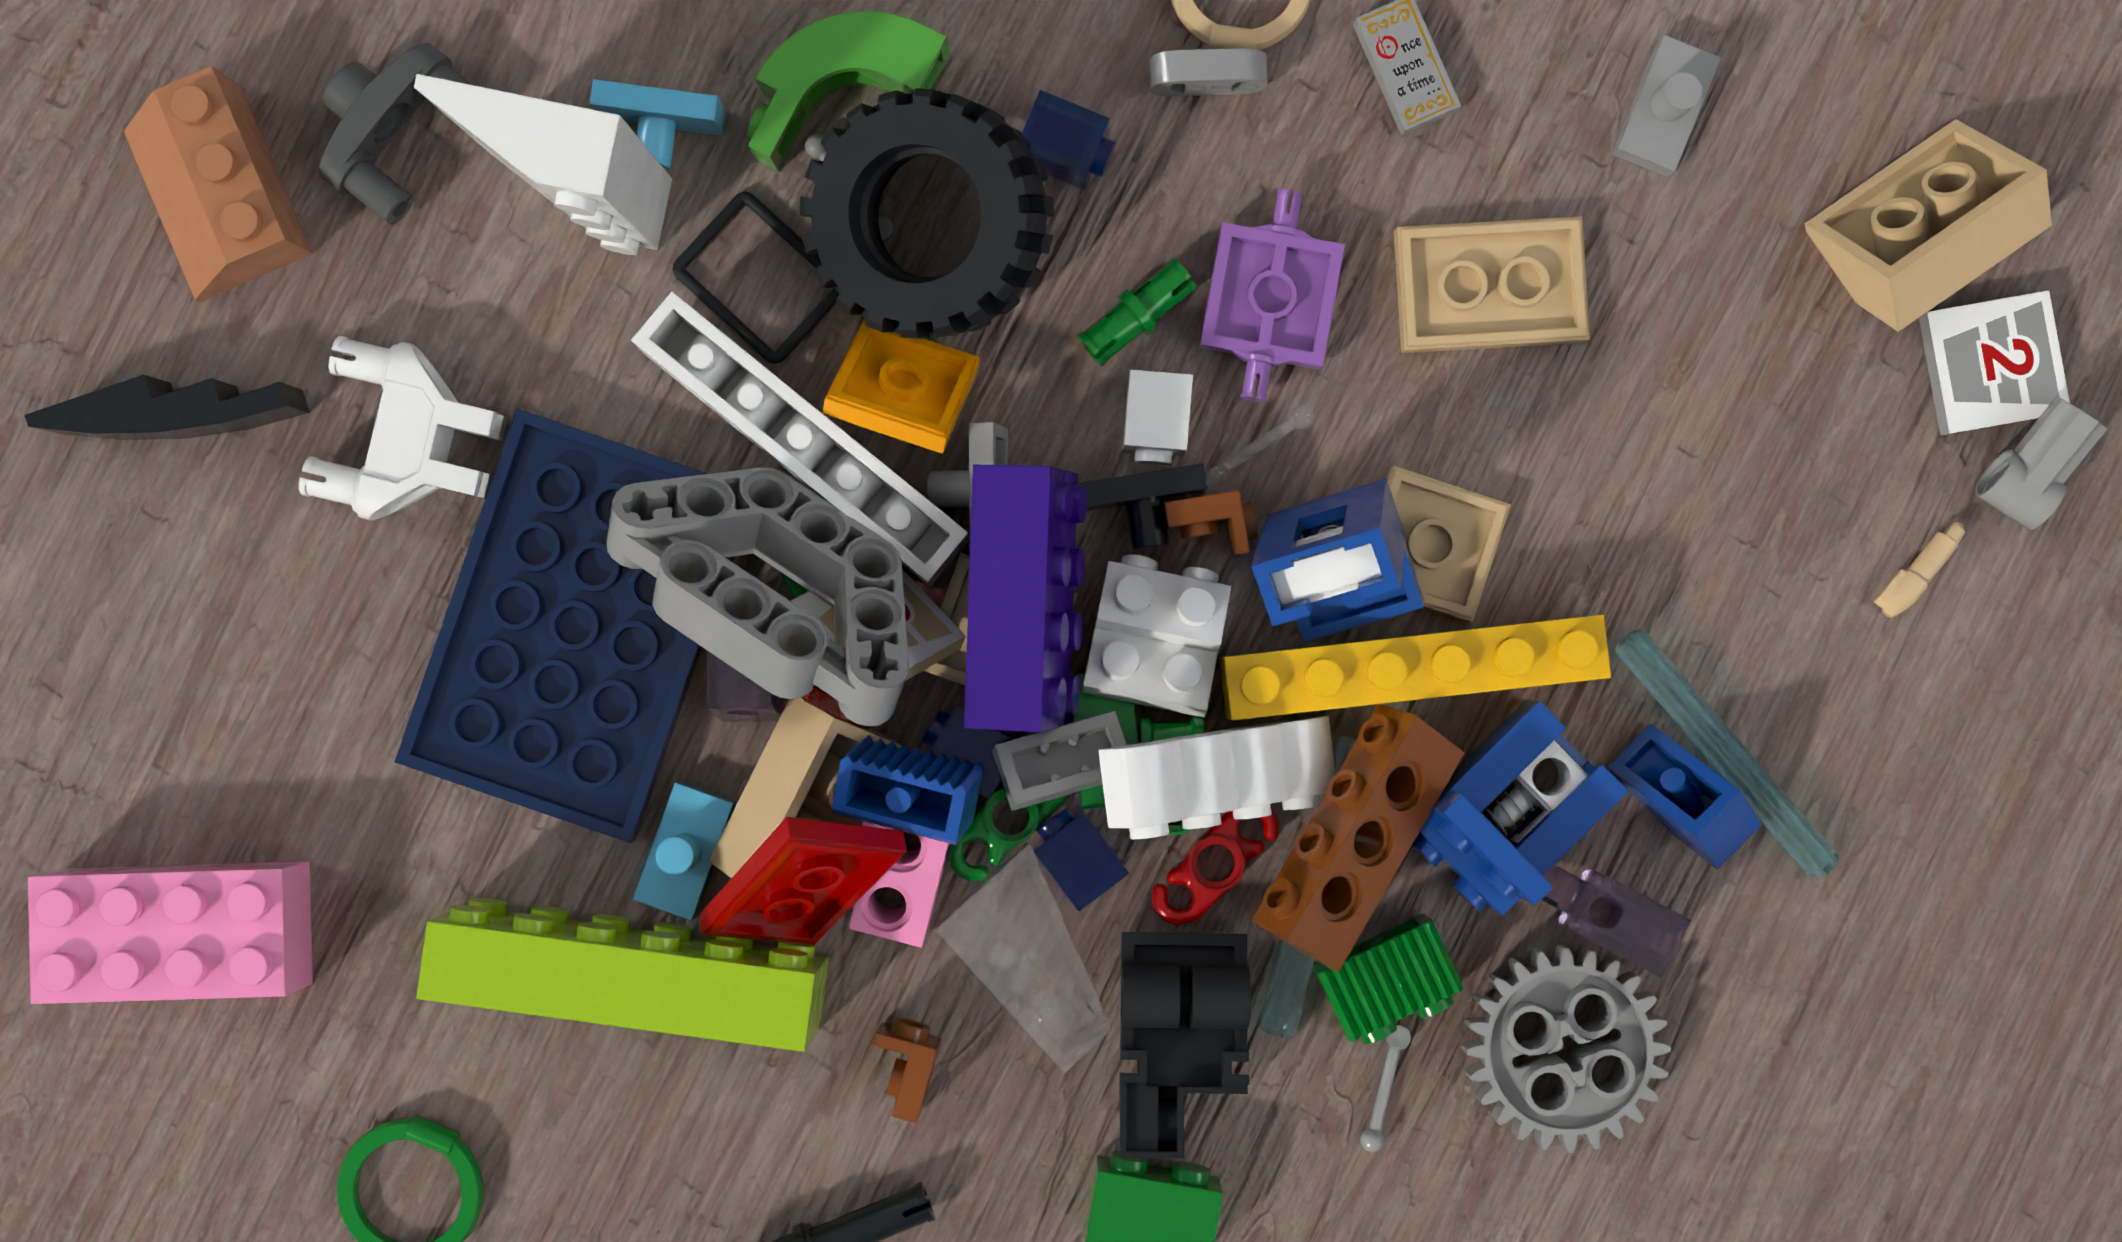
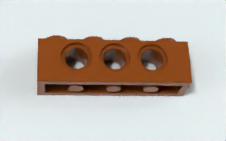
[1251,704,1465,973]

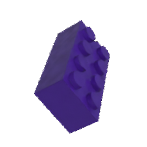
[964,464,1087,732]

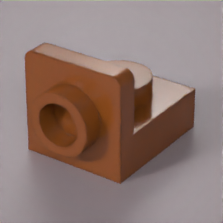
[1163,490,1258,556]
[873,1018,942,1123]

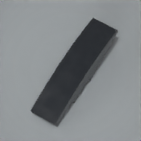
[24,375,310,440]

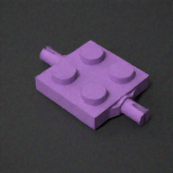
[1199,189,1345,402]

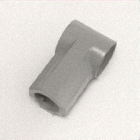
[1975,396,2108,530]

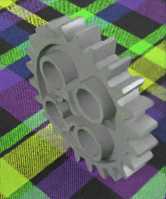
[1461,944,1671,1153]

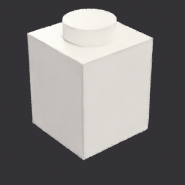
[1122,370,1193,465]

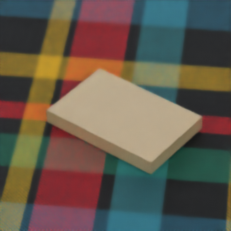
[1394,216,1590,353]

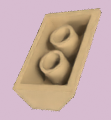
[1804,119,2052,332]
[709,697,914,920]

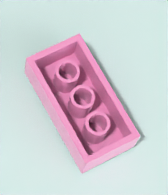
[28,861,313,1004]

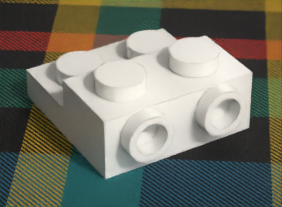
[1081,554,1231,718]

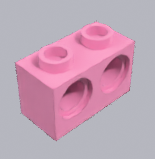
[848,821,949,948]

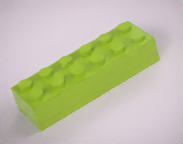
[416,898,830,1052]

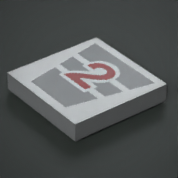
[1919,290,2070,436]

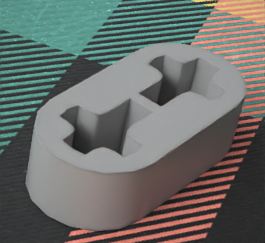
[1149,48,1268,96]

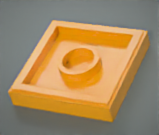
[822,319,981,454]

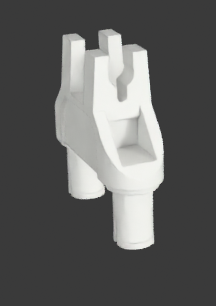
[299,336,508,520]

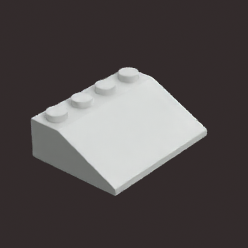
[414,74,672,255]

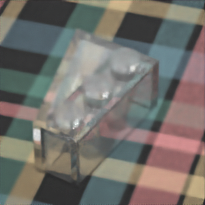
[933,843,1111,1074]

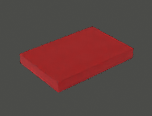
[699,817,907,945]

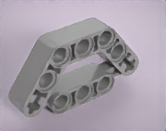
[606,468,909,726]

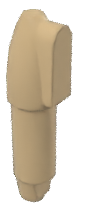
[1873,522,1966,618]

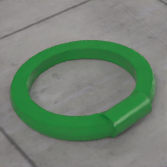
[337,1115,484,1242]

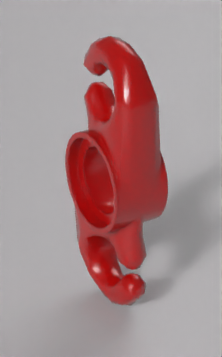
[1151,808,1280,925]

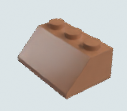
[124,66,312,302]

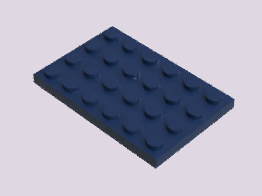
[394,408,734,843]

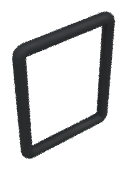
[672,191,840,364]

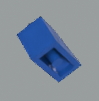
[1607,724,1761,870]

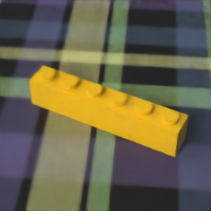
[1219,615,1611,720]

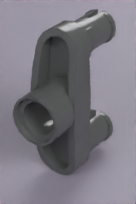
[319,43,470,225]

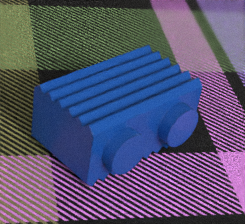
[831,735,984,845]

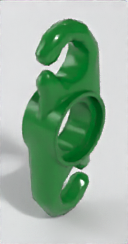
[947,789,1070,882]

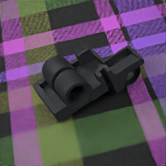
[1119,932,1251,1159]

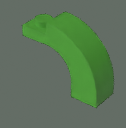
[747,11,950,172]

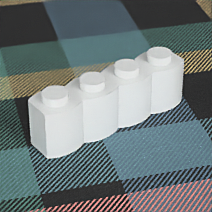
[1098,716,1336,839]

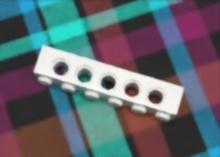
[631,291,970,587]

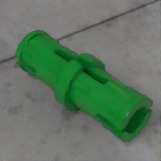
[1077,258,1198,367]

